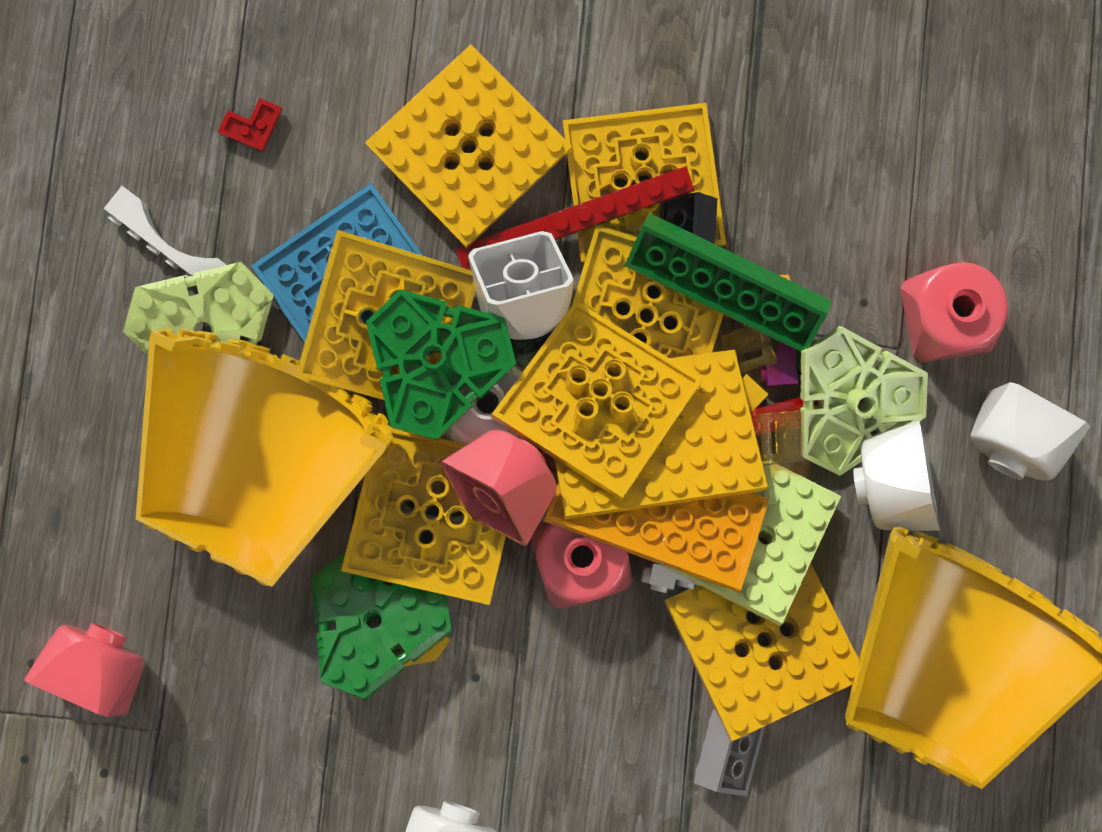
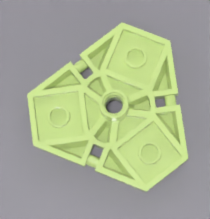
[123,262,274,356]
[800,326,928,476]

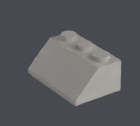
[694,709,765,796]

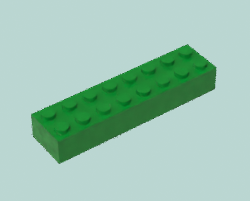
[624,213,832,351]

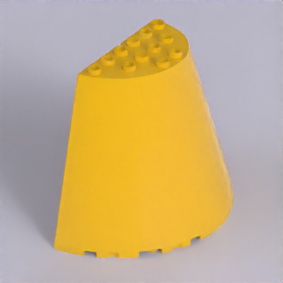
[136,329,393,587]
[845,526,1102,789]

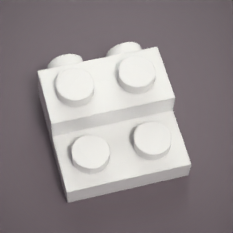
[641,563,701,593]

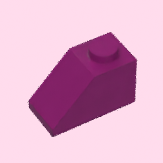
[760,343,798,388]

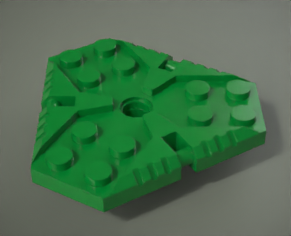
[366,289,517,441]
[311,551,452,701]

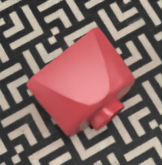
[900,262,1008,363]
[440,430,557,546]
[531,522,633,609]
[24,623,145,717]

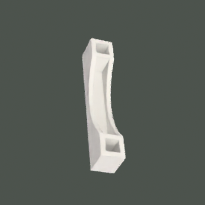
[104,186,226,278]

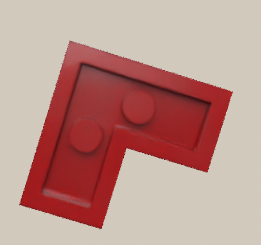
[218,98,283,153]

